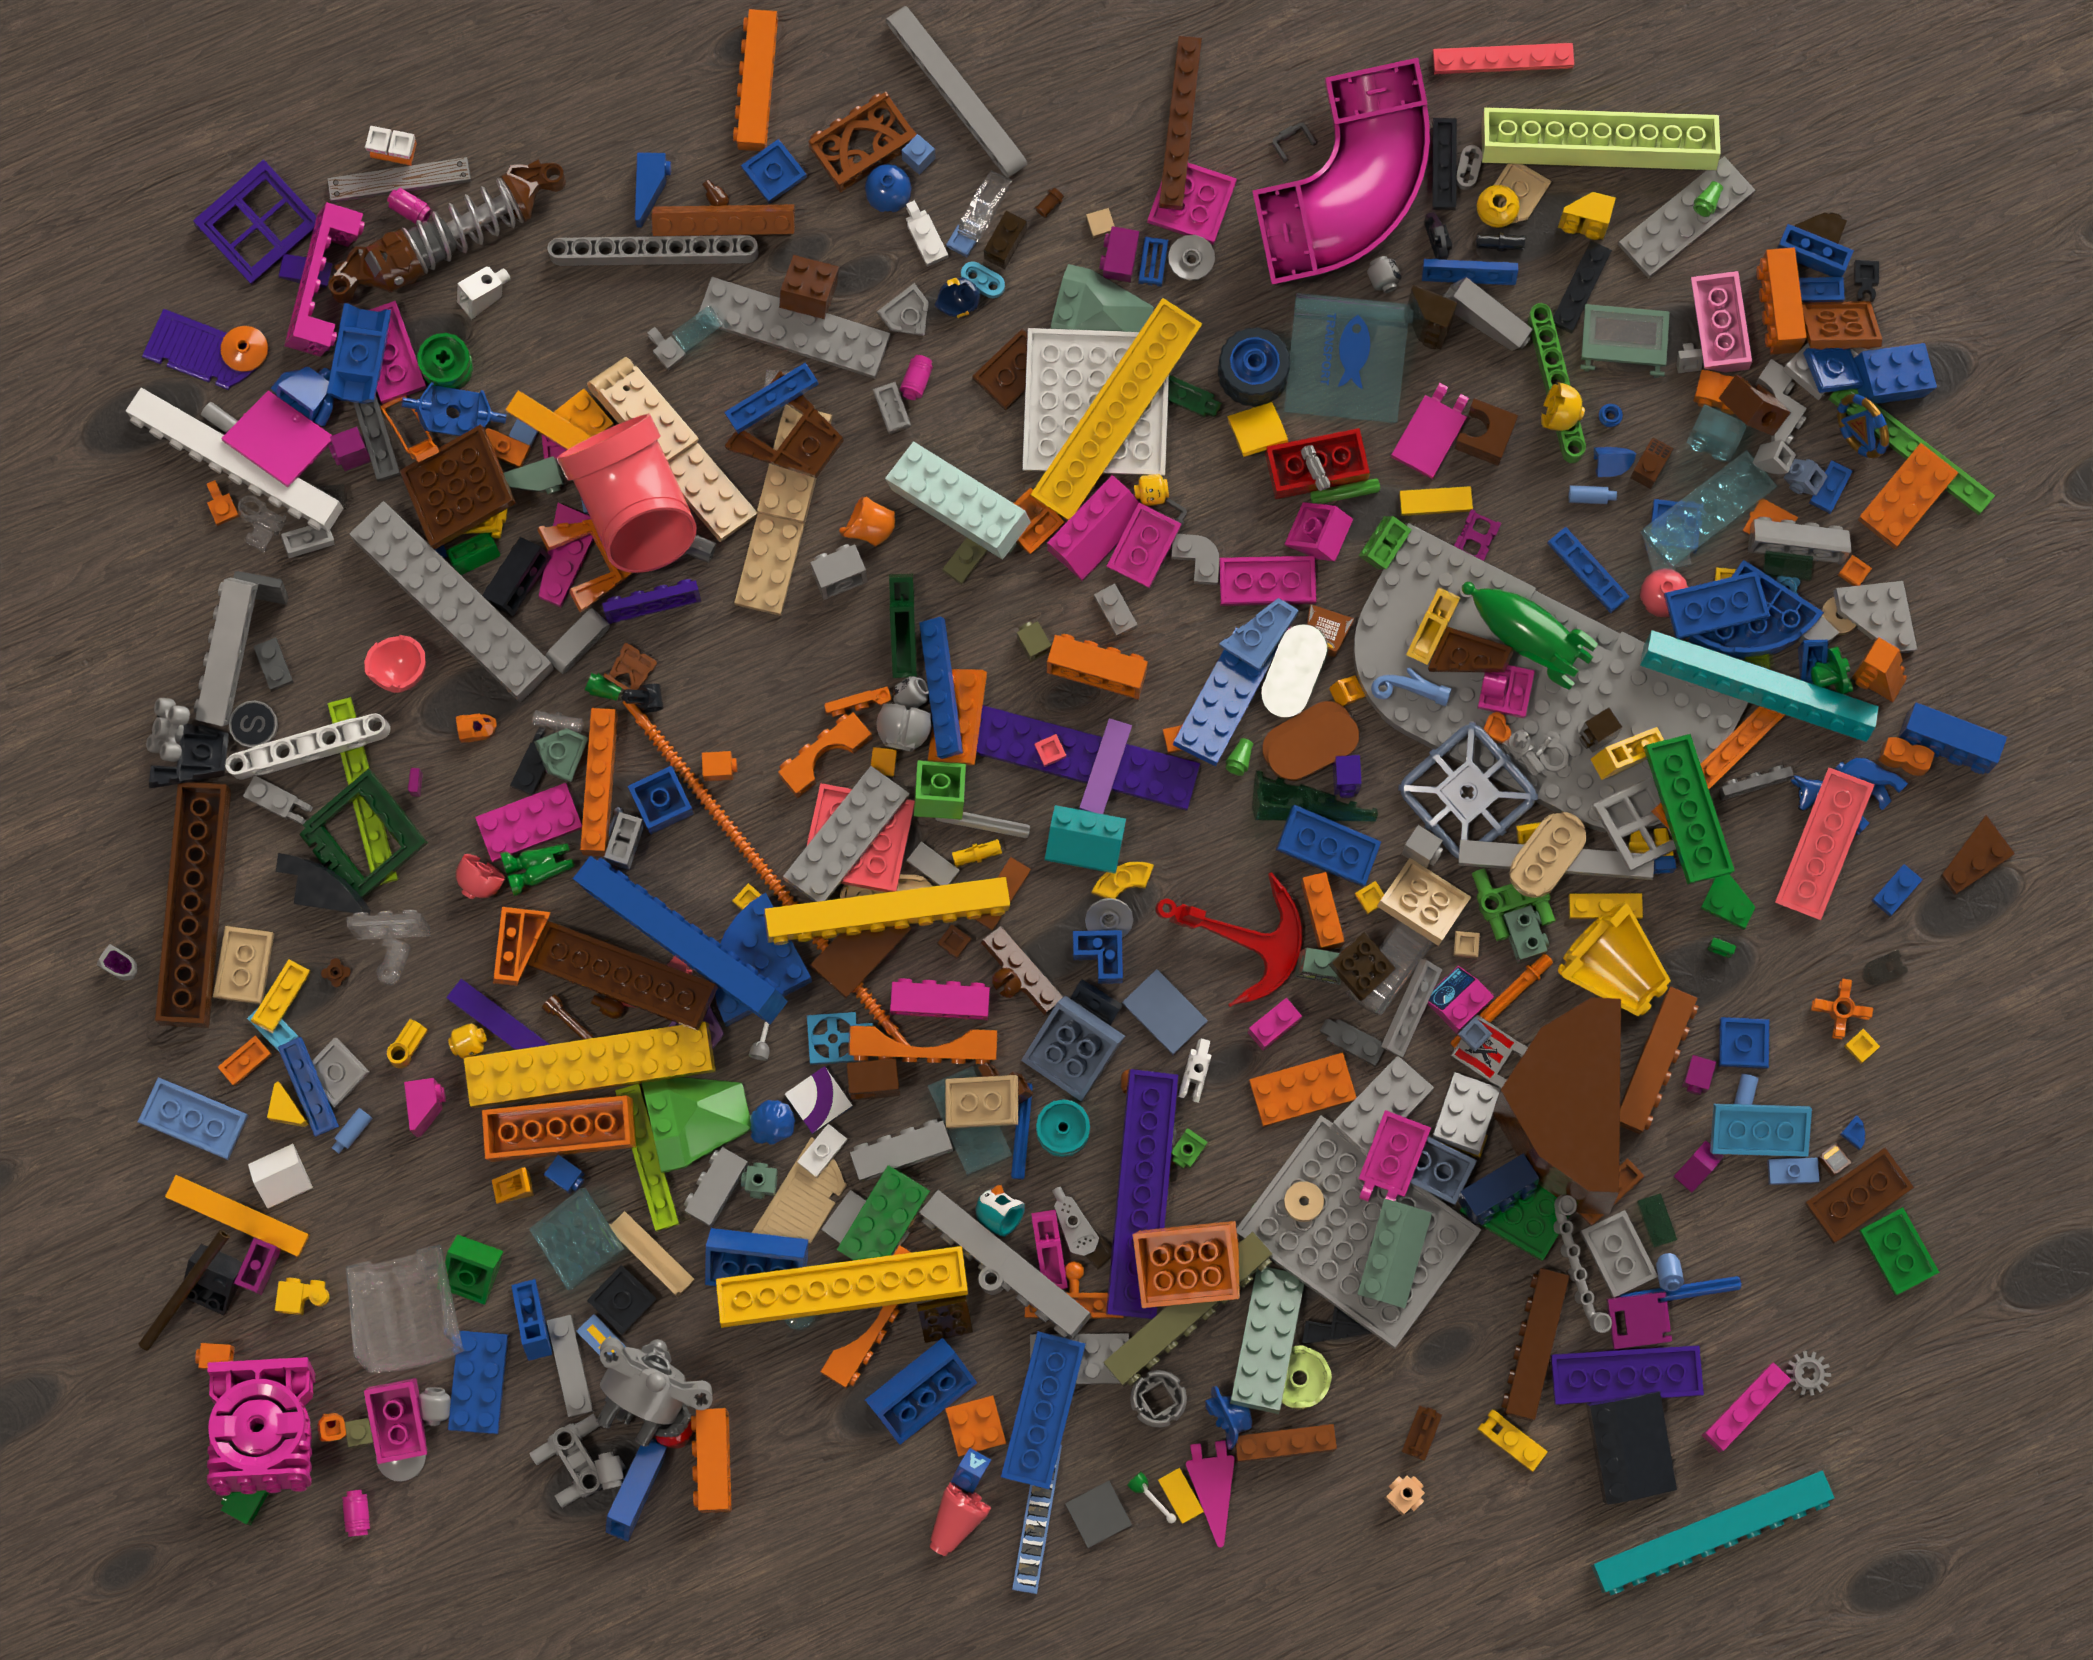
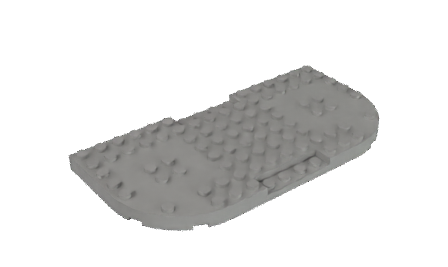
[1353,523,1748,832]

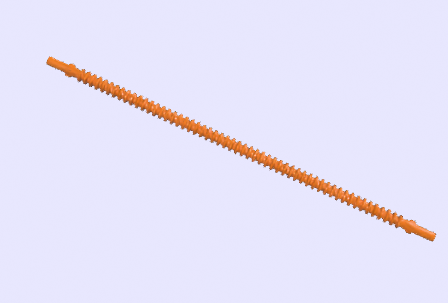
[622,701,910,1046]

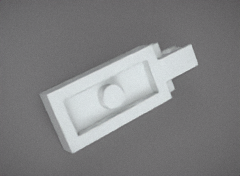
[906,200,948,267]

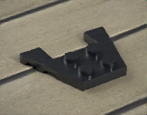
[149,715,229,788]
[1302,1306,1373,1344]

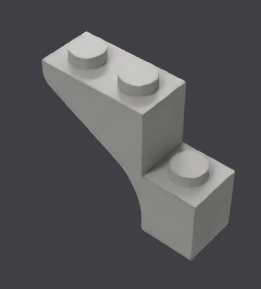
[1755,359,1807,446]

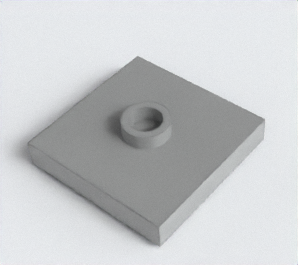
[312,1038,370,1107]

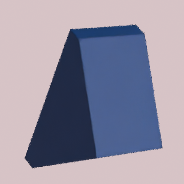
[1798,639,1828,683]

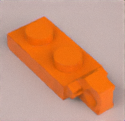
[824,687,891,718]

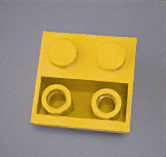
[1558,192,1616,240]

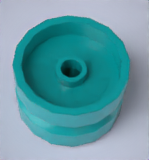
[1036,1099,1090,1158]

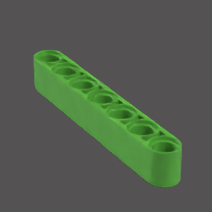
[1528,303,1586,463]

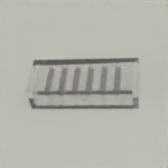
[1345,920,1434,1016]

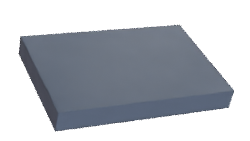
[1122,969,1208,1055]

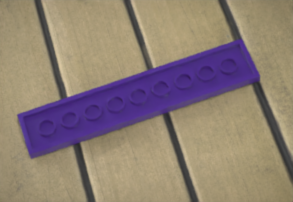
[976,705,1200,811]
[1106,1069,1178,1320]

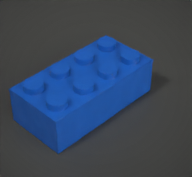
[1898,702,2007,774]

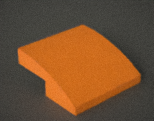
[1014,488,1064,554]

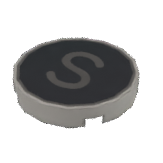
[229,701,278,748]

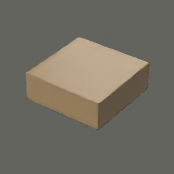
[1086,208,1115,238]
[1453,931,1480,958]

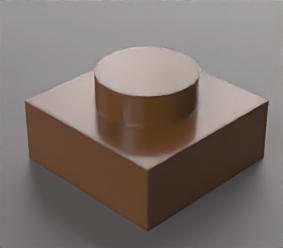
[937,924,971,959]

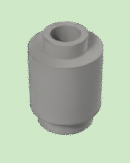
[594,1452,624,1490]

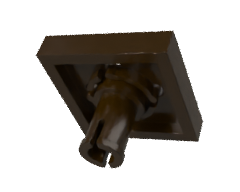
[1329,932,1396,1001]
[917,1295,973,1343]

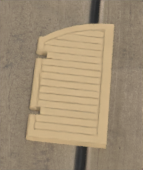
[752,1137,847,1244]

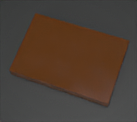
[972,328,1028,411]

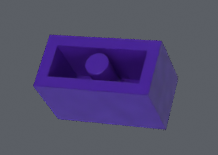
[1333,755,1362,798]

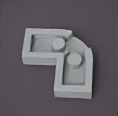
[1171,534,1219,585]

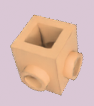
[1385,1475,1425,1516]

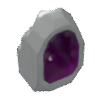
[97,944,137,981]

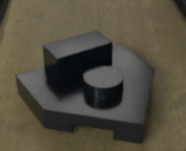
[1424,212,1453,260]

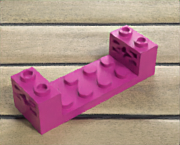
[284,202,365,357]

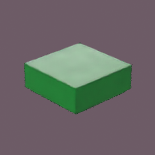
[1708,937,1736,958]

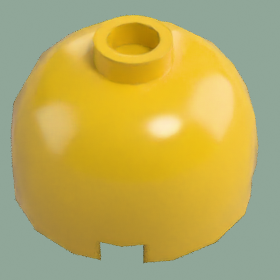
[1541,382,1585,431]

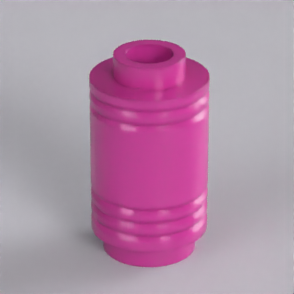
[387,188,432,224]
[900,355,933,400]
[342,1490,370,1537]

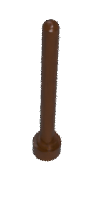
[542,994,594,1040]

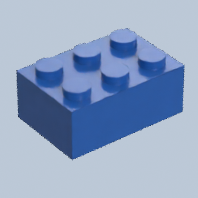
[1854,343,1937,404]

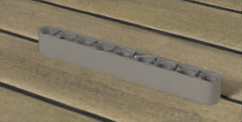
[886,6,1027,178]
[548,235,759,266]

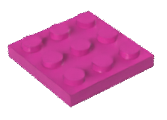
[1147,163,1237,245]

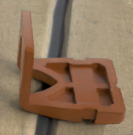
[603,643,657,690]

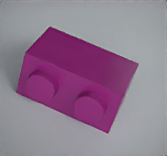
[1099,226,1139,283]
[329,426,371,471]
[234,1238,281,1296]

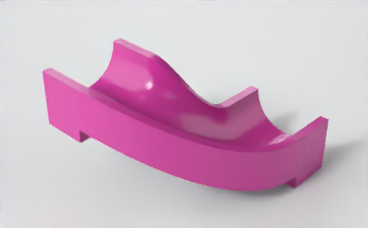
[1252,58,1430,284]

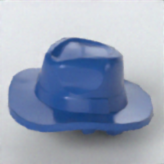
[1205,1386,1252,1449]

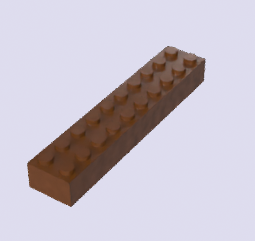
[155,782,231,1028]

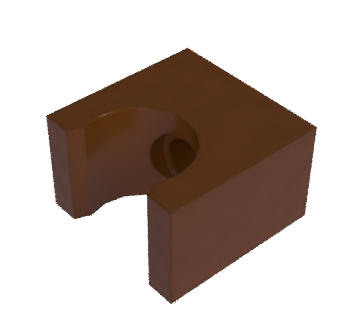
[1719,375,1791,436]
[1454,398,1518,466]
[847,1058,900,1101]

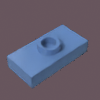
[1767,1158,1819,1185]

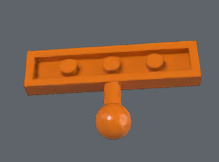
[1025,1261,1124,1319]

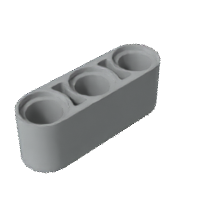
[545,608,610,674]

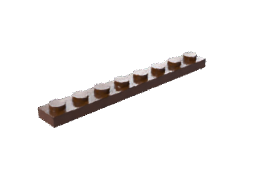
[1159,36,1202,210]

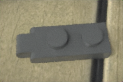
[1319,1018,1384,1067]

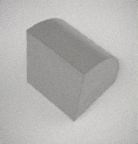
[1753,440,1796,474]
[1799,616,1839,644]

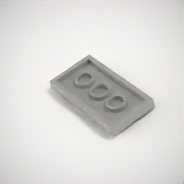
[1332,1056,1434,1156]
[1030,1333,1129,1384]

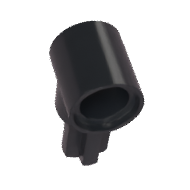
[621,683,664,713]

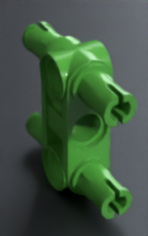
[1472,868,1556,942]

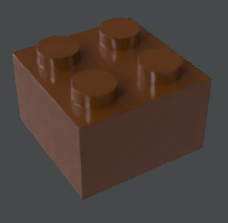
[779,255,839,320]

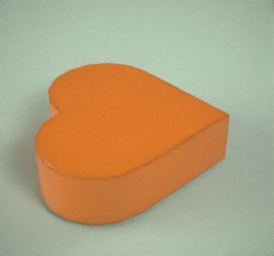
[1484,712,1511,744]

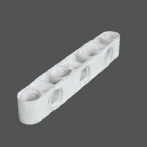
[225,713,390,780]

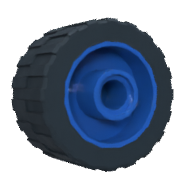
[1218,327,1290,407]

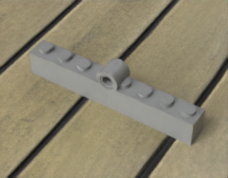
[919,1190,1092,1339]

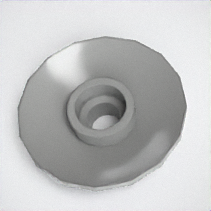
[1168,235,1215,280]
[1085,898,1133,937]

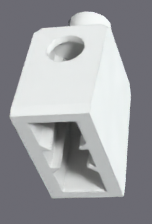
[457,267,510,320]

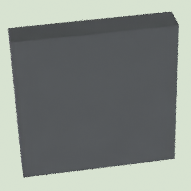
[233,571,288,605]
[1065,1481,1132,1548]

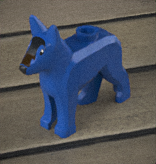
[1791,758,1908,835]

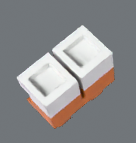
[365,126,417,166]

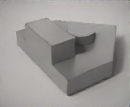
[876,283,929,336]

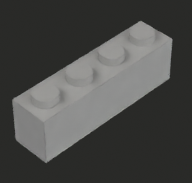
[850,1119,953,1183]

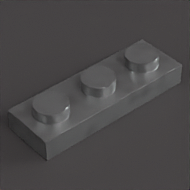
[1719,765,1794,801]

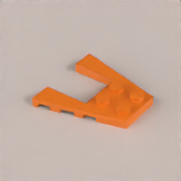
[538,519,633,612]

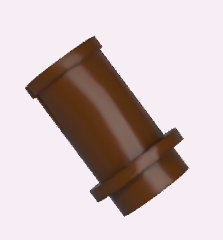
[1035,188,1064,218]

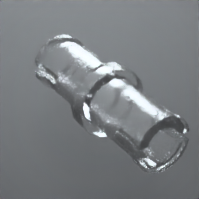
[532,710,583,734]

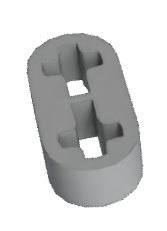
[1456,145,1482,190]

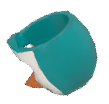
[976,1185,1025,1237]

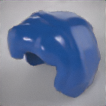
[750,1100,795,1145]

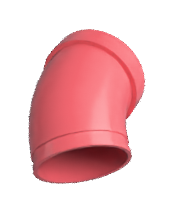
[557,413,697,573]

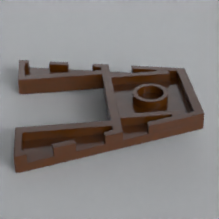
[725,371,844,478]

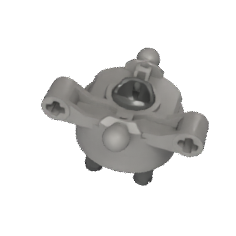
[596,1338,713,1447]

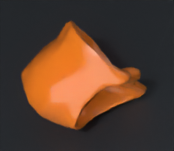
[839,496,895,547]

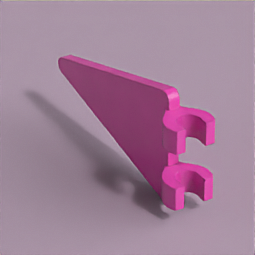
[1186,1440,1235,1547]

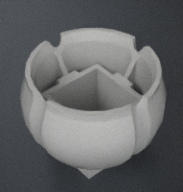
[877,704,931,752]
[1130,1370,1187,1428]

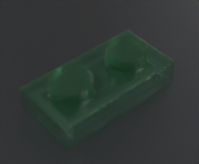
[1637,1193,1677,1248]

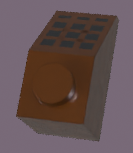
[1630,438,1674,489]

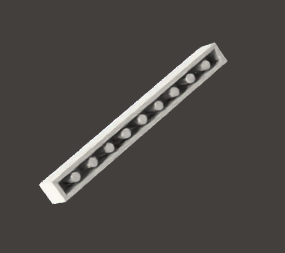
[126,388,344,532]

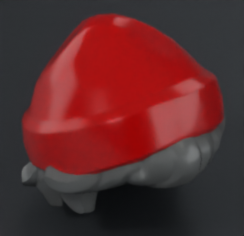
[654,1405,694,1448]

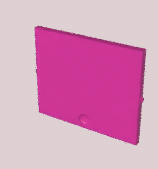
[221,390,332,488]

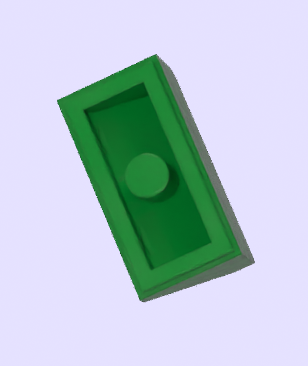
[446,533,501,575]

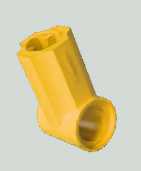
[387,1019,428,1068]

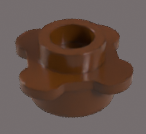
[321,958,351,987]

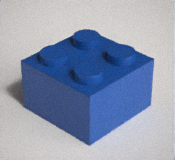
[628,766,694,835]

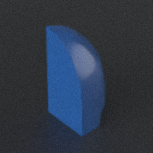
[1594,447,1636,477]

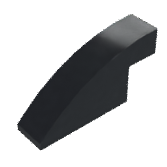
[275,853,371,915]

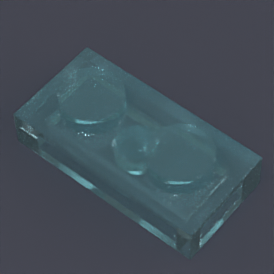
[672,305,724,352]

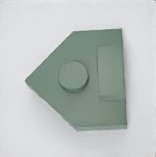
[534,728,588,782]

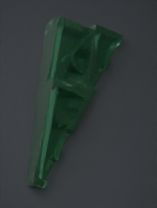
[1252,770,1378,821]

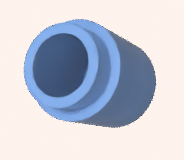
[1656,1253,1684,1291]

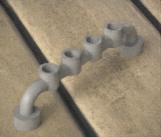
[1554,1195,1612,1333]

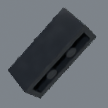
[482,537,551,616]

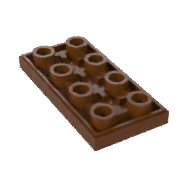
[810,925,912,999]

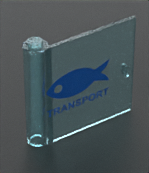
[1284,293,1414,423]

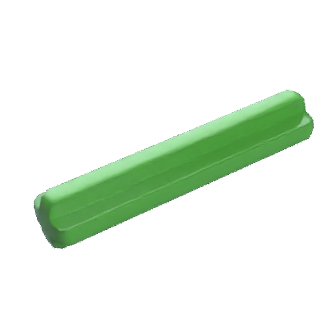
[1310,478,1380,504]

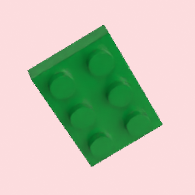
[1859,1207,1940,1296]

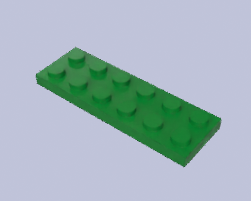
[1643,734,1735,885]

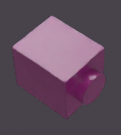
[1682,1055,1716,1095]

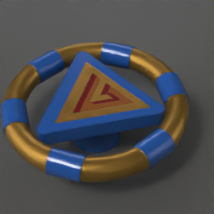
[1837,394,1889,458]

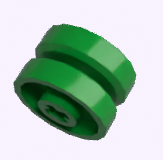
[417,333,473,389]

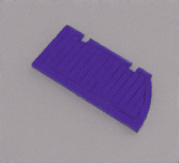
[142,309,269,390]

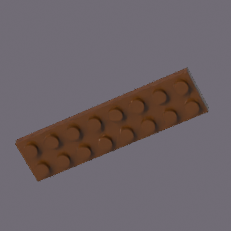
[528,921,718,1031]

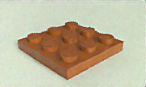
[1802,301,1882,350]

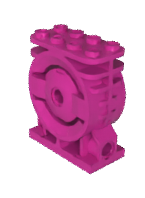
[207,1357,315,1496]

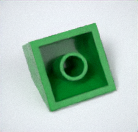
[439,1235,503,1305]

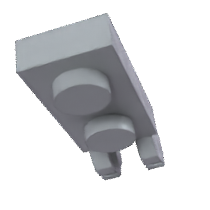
[243,775,313,825]

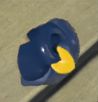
[935,277,981,318]

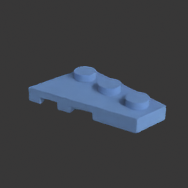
[1219,598,1299,671]

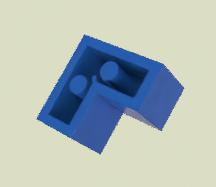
[1073,930,1123,984]

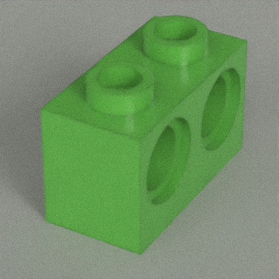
[1359,516,1412,569]

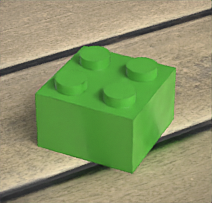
[914,760,966,820]

